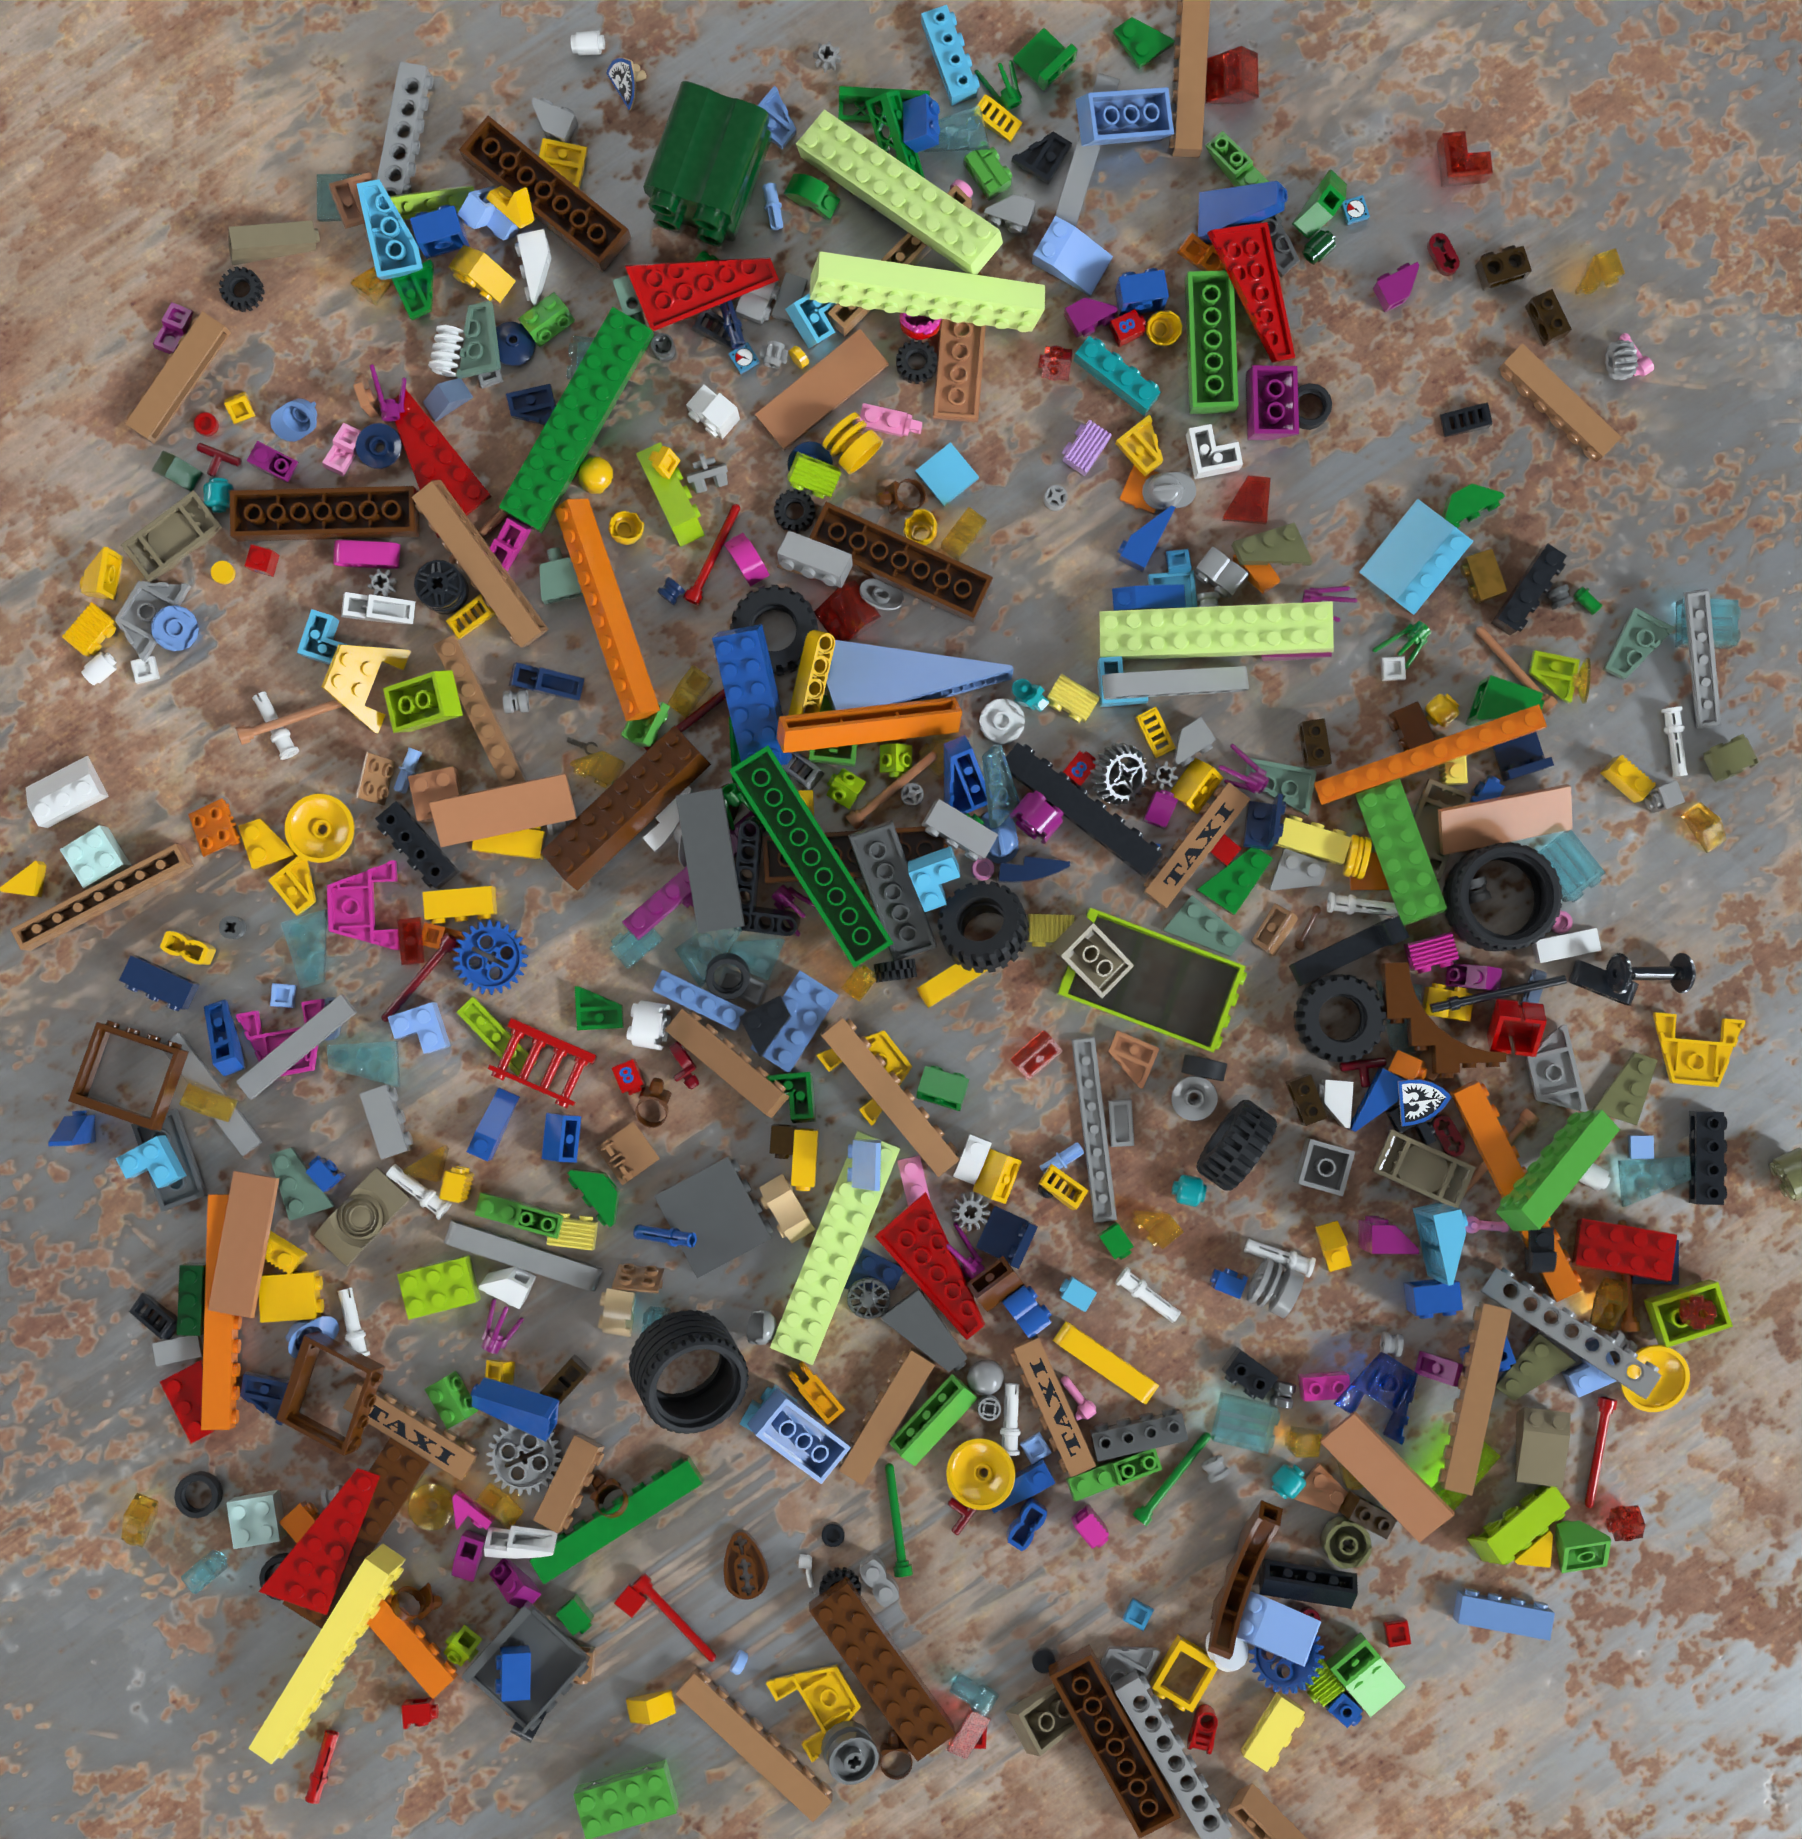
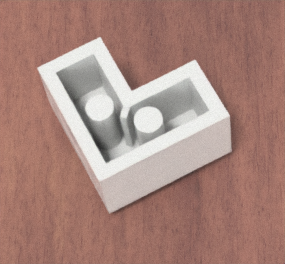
[686,385,740,440]
[1186,424,1243,479]

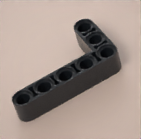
[736,816,800,936]
[1289,916,1409,986]

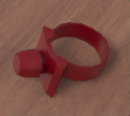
[669,1041,699,1090]

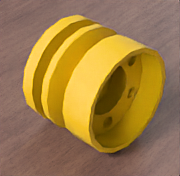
[822,412,883,474]

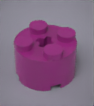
[1010,791,1064,844]

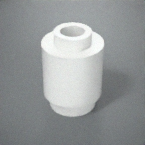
[571,31,605,56]
[81,652,117,685]
[1579,1163,1611,1191]

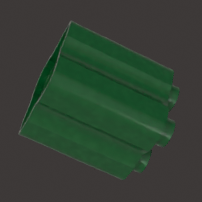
[643,81,772,247]

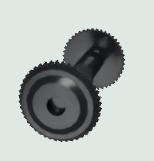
[1606,953,1696,994]

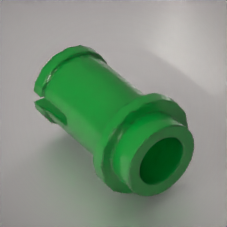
[1573,586,1603,615]

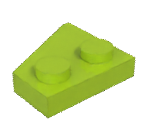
[1529,650,1580,703]

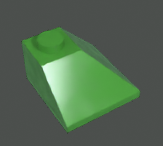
[1555,1520,1611,1573]

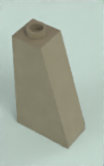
[228,220,320,265]

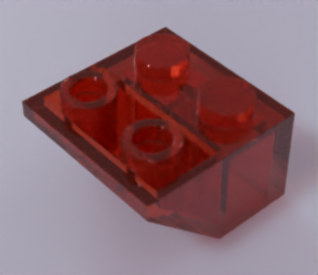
[1206,46,1259,104]
[814,580,881,642]

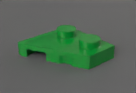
[1113,17,1175,69]
[391,259,434,321]
[575,986,624,1031]

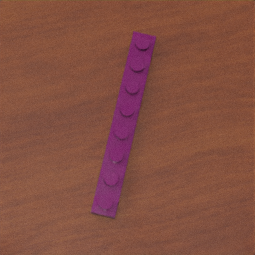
[622,811,766,940]

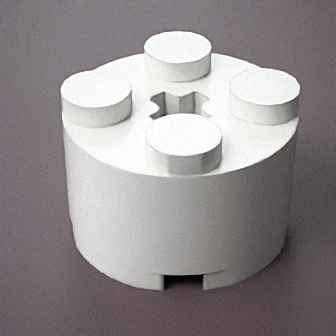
[627,1000,671,1050]

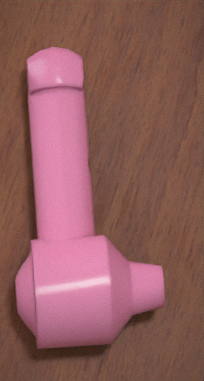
[1619,333,1654,377]
[1465,1215,1510,1234]
[1060,1376,1097,1420]

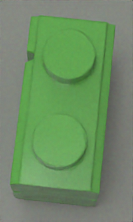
[963,143,1012,201]

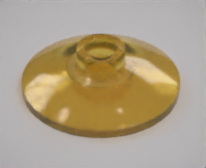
[1572,658,1591,704]
[408,1483,454,1531]

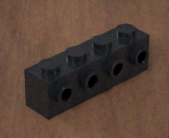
[1491,543,1567,636]
[375,801,460,889]
[1689,1111,1727,1205]
[1259,1559,1358,1609]

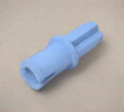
[762,183,783,230]
[393,747,422,794]
[1040,1142,1084,1174]

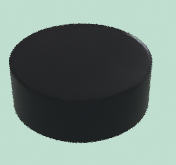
[821,1522,845,1547]
[1032,1648,1056,1673]

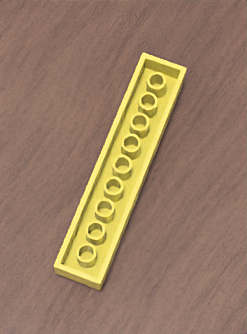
[248,1543,406,1764]

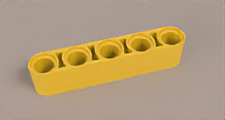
[788,630,835,716]
[916,964,988,1008]
[1053,1321,1159,1404]

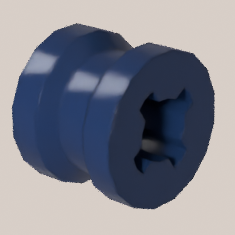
[657,577,686,605]

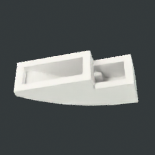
[341,592,416,625]
[643,786,693,853]
[1532,928,1601,963]
[484,1526,558,1559]

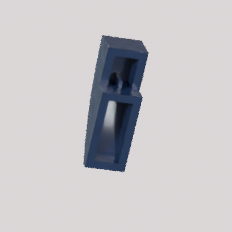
[508,662,584,701]
[998,856,1070,883]

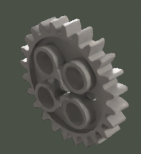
[486,1424,562,1496]

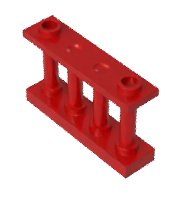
[488,1018,597,1109]

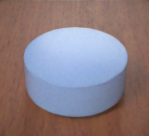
[729,1650,748,1675]

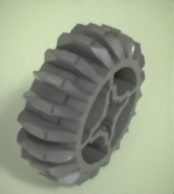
[1090,743,1150,805]

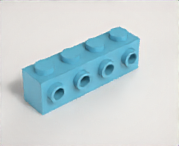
[921,5,980,106]

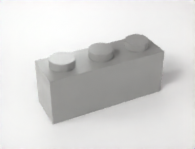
[777,531,853,588]
[921,799,998,861]
[360,1084,413,1160]

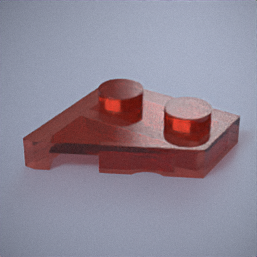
[1222,476,1271,524]

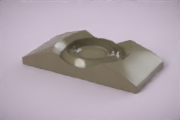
[121,490,222,582]
[1414,778,1472,881]
[1372,1129,1476,1208]
[313,1167,411,1267]

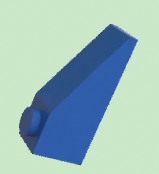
[1118,505,1176,572]
[1112,584,1186,611]
[204,999,246,1076]
[1347,1068,1404,1132]
[466,1088,520,1161]
[48,1111,96,1146]
[991,1458,1055,1513]

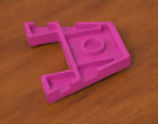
[327,860,400,950]
[236,999,325,1077]

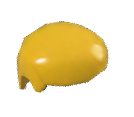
[1146,310,1183,346]
[578,456,613,494]
[904,509,938,545]
[608,511,644,545]

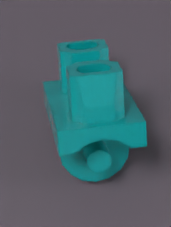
[1012,678,1049,712]

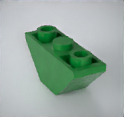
[1292,170,1347,239]
[1442,484,1505,529]
[567,1169,620,1228]

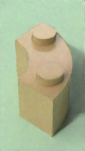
[759,1174,816,1243]
[598,1288,637,1337]

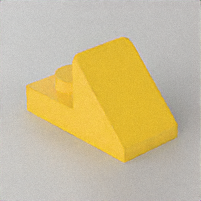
[486,186,534,228]
[1315,1221,1352,1272]

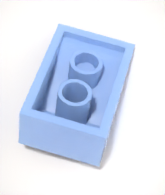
[1032,216,1113,296]
[847,1139,881,1191]
[1236,1591,1321,1667]

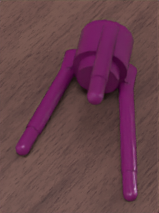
[370,364,406,422]
[1302,586,1357,622]
[1219,744,1269,794]
[771,884,816,936]
[946,1222,985,1279]
[481,1298,524,1354]

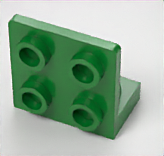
[1013,28,1078,91]

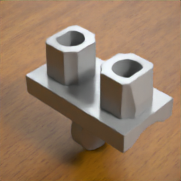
[686,453,728,494]

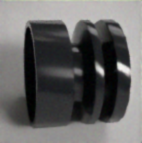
[414,560,469,614]

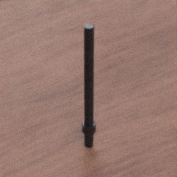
[1430,975,1567,1013]

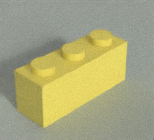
[1274,815,1351,865]
[1240,1692,1305,1772]

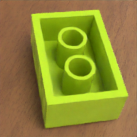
[383,670,463,733]
[397,1255,481,1320]
[1644,1279,1733,1348]

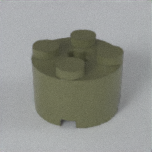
[1703,734,1759,783]
[1768,1147,1802,1201]
[1320,1516,1372,1569]

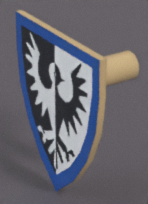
[606,58,646,110]
[1398,1079,1452,1126]

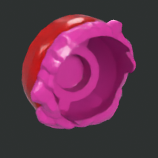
[899,313,942,340]

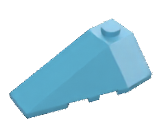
[357,179,423,280]

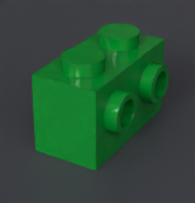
[916,1066,969,1111]

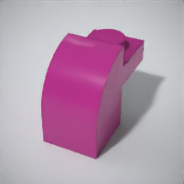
[724,532,770,587]

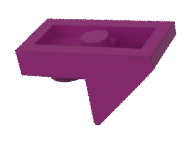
[1414,1351,1463,1387]

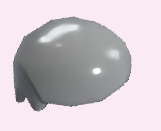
[746,1310,777,1345]
[967,1360,1005,1396]

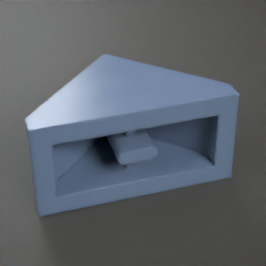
[423,378,474,422]

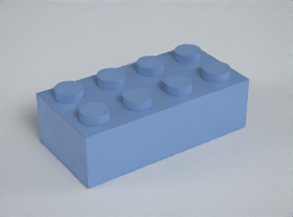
[1075,87,1174,146]
[750,971,839,1073]
[747,1388,851,1484]

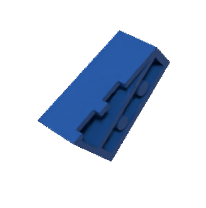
[944,735,993,814]

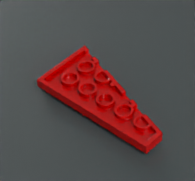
[625,257,779,331]
[874,1192,985,1340]

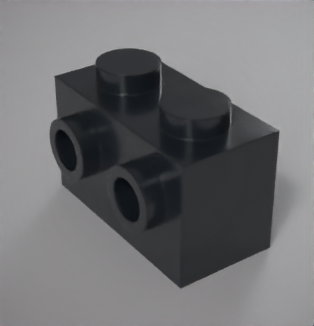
[1222,1347,1278,1400]

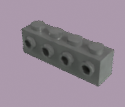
[1090,1407,1189,1461]

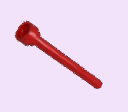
[683,504,740,606]
[1585,1396,1617,1508]
[632,1573,716,1662]

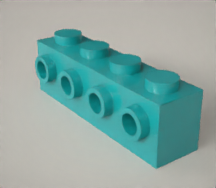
[1073,336,1161,416]

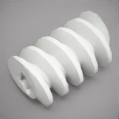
[428,325,464,377]

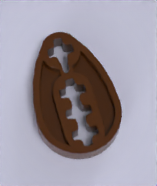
[723,1530,769,1600]

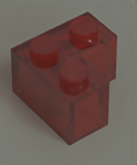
[1437,131,1493,187]

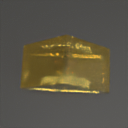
[351,266,393,306]
[1681,802,1727,853]
[403,1145,449,1182]

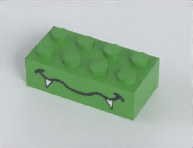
[573,1759,679,1839]

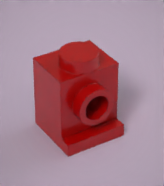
[401,1697,439,1729]

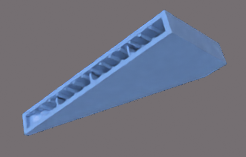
[819,640,1014,711]

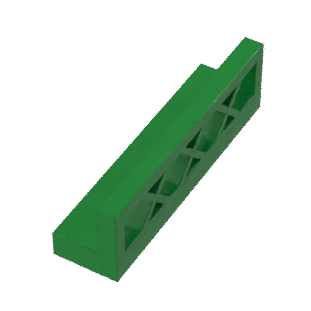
[838,86,930,123]
[865,90,925,178]

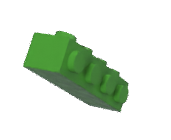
[889,1374,978,1466]

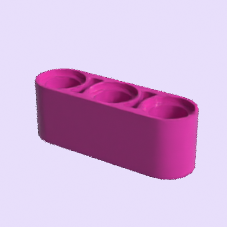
[333,540,401,569]

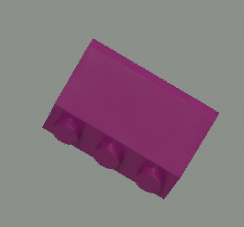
[1246,365,1299,440]
[1358,1215,1419,1254]

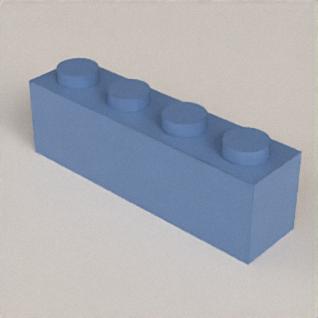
[652,970,747,1031]
[1453,1588,1555,1641]

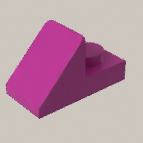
[452,1489,496,1530]

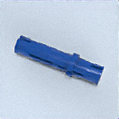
[633,1224,697,1248]

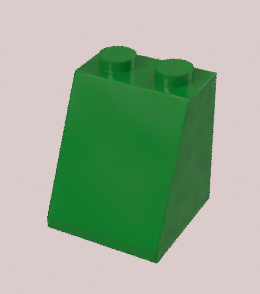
[1465,675,1544,726]

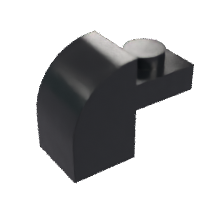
[1386,1105,1436,1145]
[1524,1226,1557,1273]

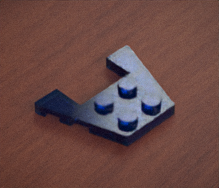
[1334,1352,1418,1445]

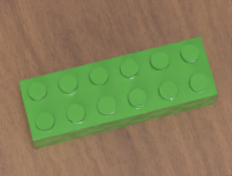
[1185,270,1239,414]
[1355,778,1447,926]
[1495,1110,1620,1231]

